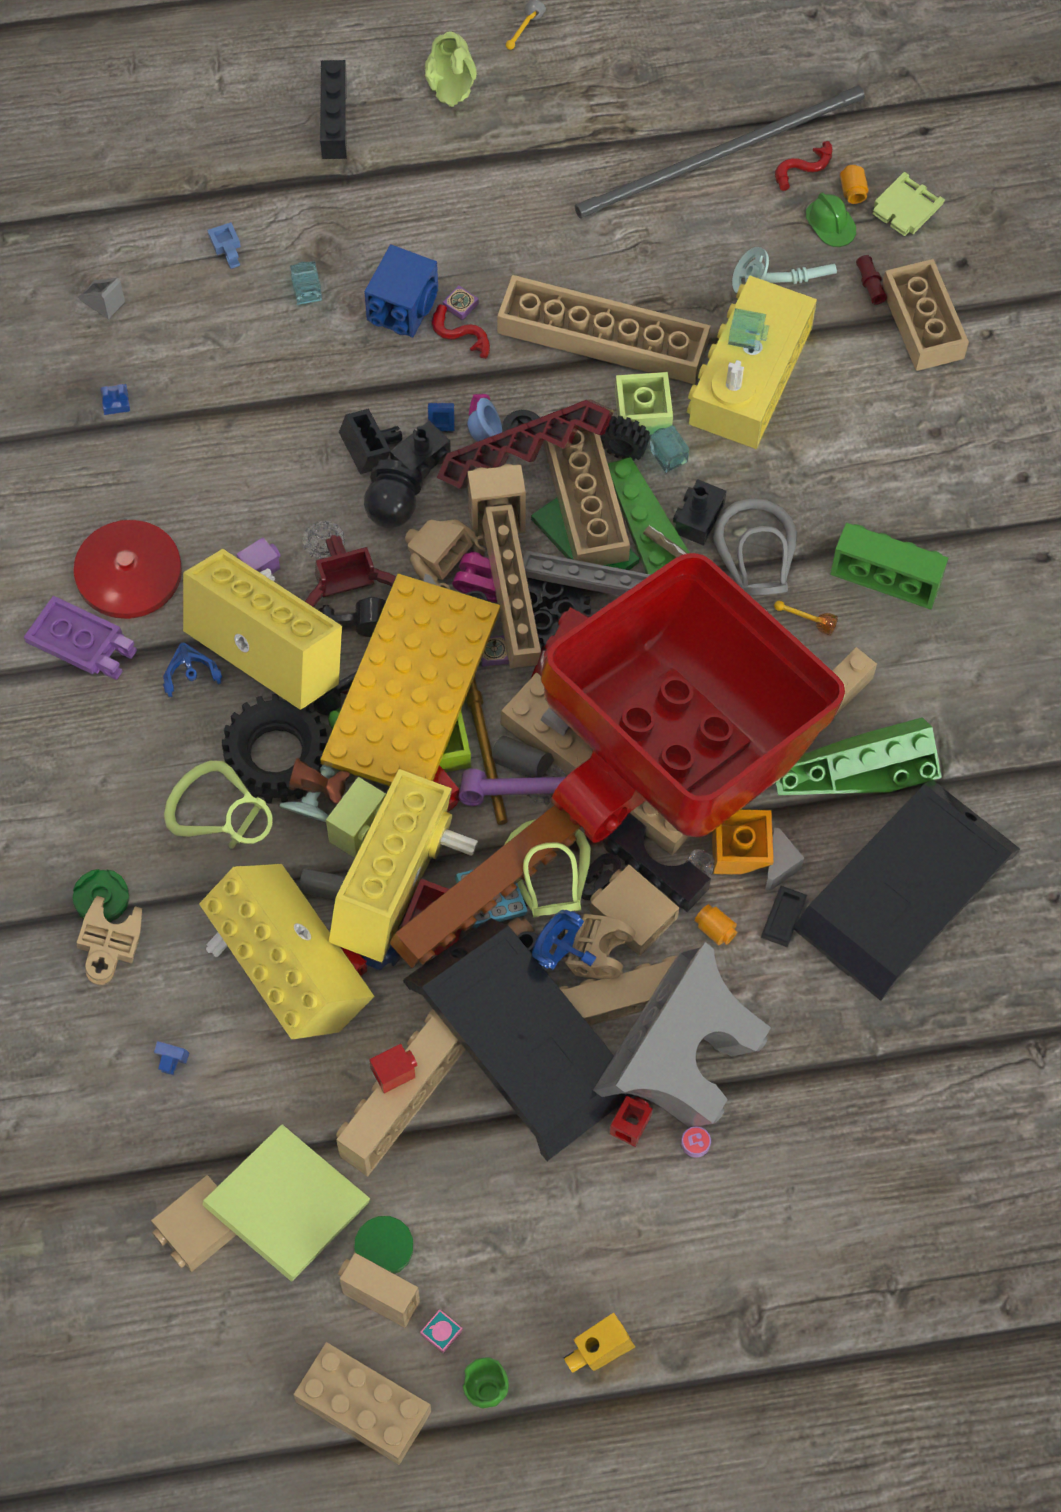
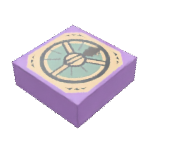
[443,285,479,320]
[481,636,509,667]

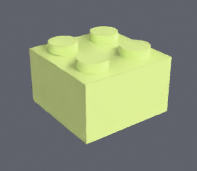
[615,372,673,435]
[326,777,386,858]

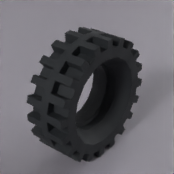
[222,694,328,804]

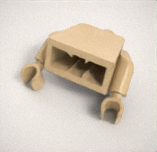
[405,519,487,589]

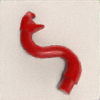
[775,141,833,191]
[431,304,490,359]

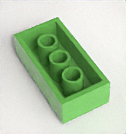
[830,523,949,609]

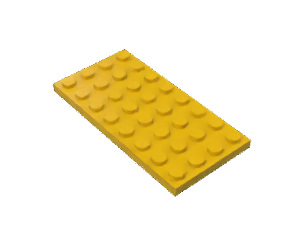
[320,574,500,786]

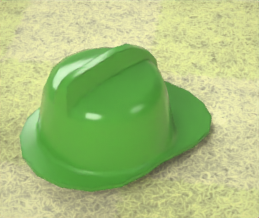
[806,192,856,247]

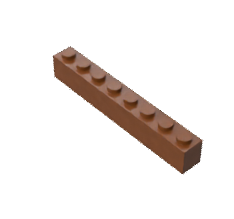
[389,805,580,968]

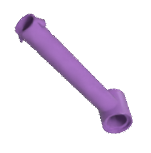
[459,769,565,806]

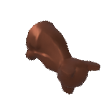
[289,758,350,805]

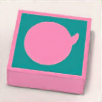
[420,1309,463,1354]

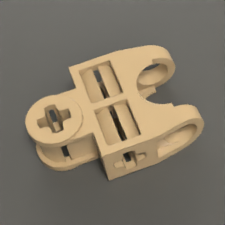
[77,896,142,985]
[552,914,636,979]

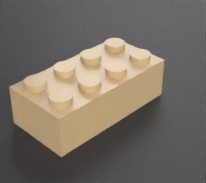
[882,259,969,371]
[293,1342,431,1465]

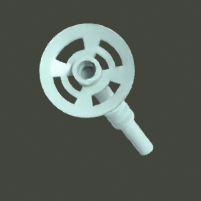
[732,247,837,293]
[279,765,340,822]

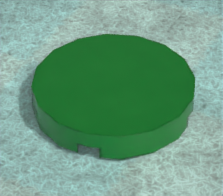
[72,869,130,922]
[354,1216,413,1274]

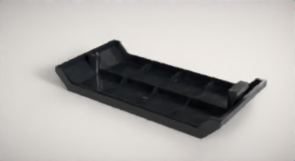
[793,780,1020,1001]
[403,918,633,1162]

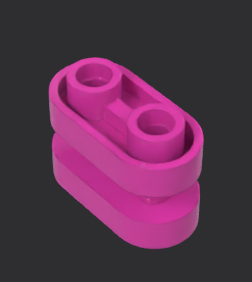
[452,552,497,602]

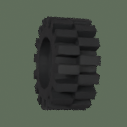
[600,416,650,461]

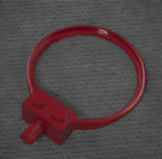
[305,535,396,695]

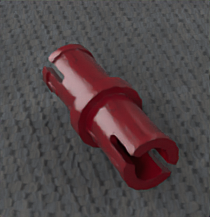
[856,255,887,305]

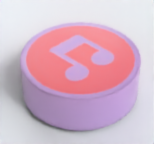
[681,1126,711,1158]

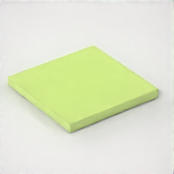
[202,1125,370,1282]

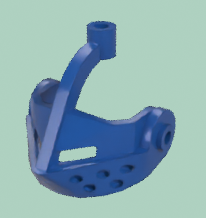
[163,643,222,697]
[532,910,596,970]

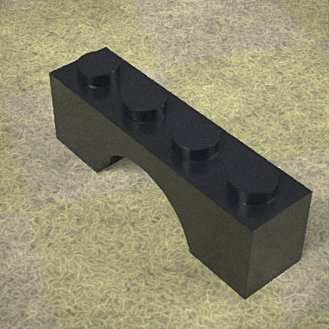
[320,60,347,159]
[603,813,711,912]

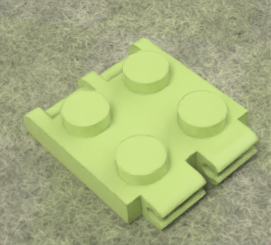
[873,172,945,236]

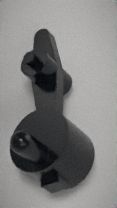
[318,597,386,637]

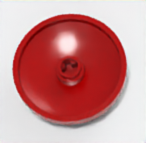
[74,520,182,619]

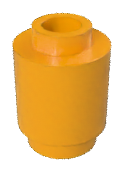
[840,165,869,204]
[694,904,737,945]

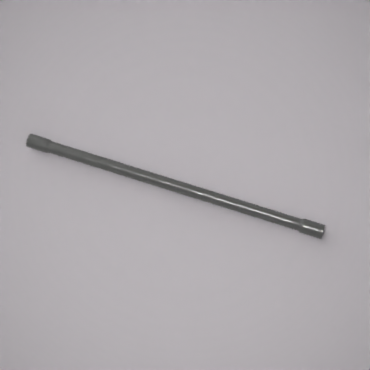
[575,85,865,219]

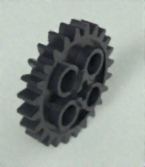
[526,577,591,650]

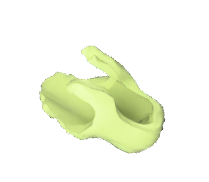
[425,32,477,107]

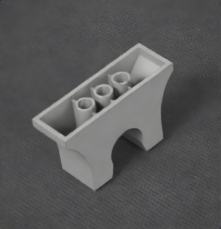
[593,942,771,1127]

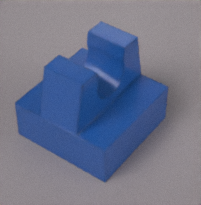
[101,384,130,415]
[428,403,455,431]
[154,1041,190,1075]

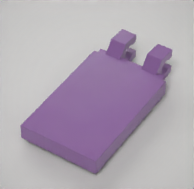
[24,596,137,680]

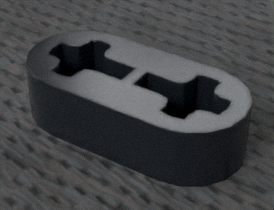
[581,853,621,900]

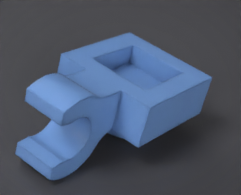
[207,222,241,269]

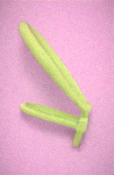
[164,760,272,849]
[504,819,591,918]

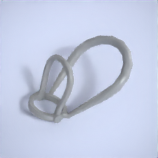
[713,498,797,595]

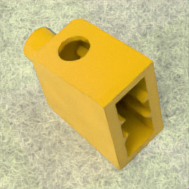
[563,1313,635,1373]

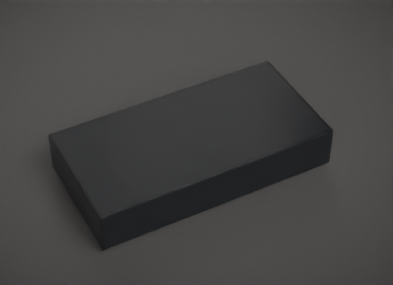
[761,886,807,947]

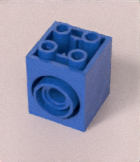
[364,244,438,338]

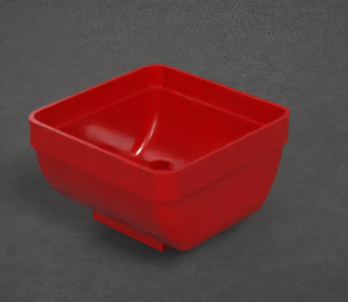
[541,553,845,843]

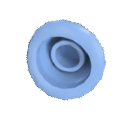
[467,398,502,442]

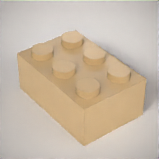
[467,464,526,537]

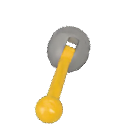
[505,0,546,50]

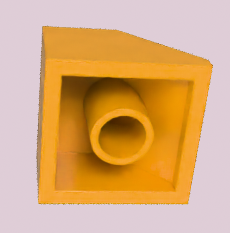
[712,810,774,874]

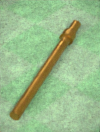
[466,676,508,825]

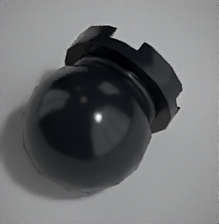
[364,459,424,528]

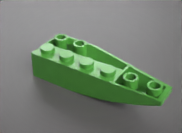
[775,717,942,795]

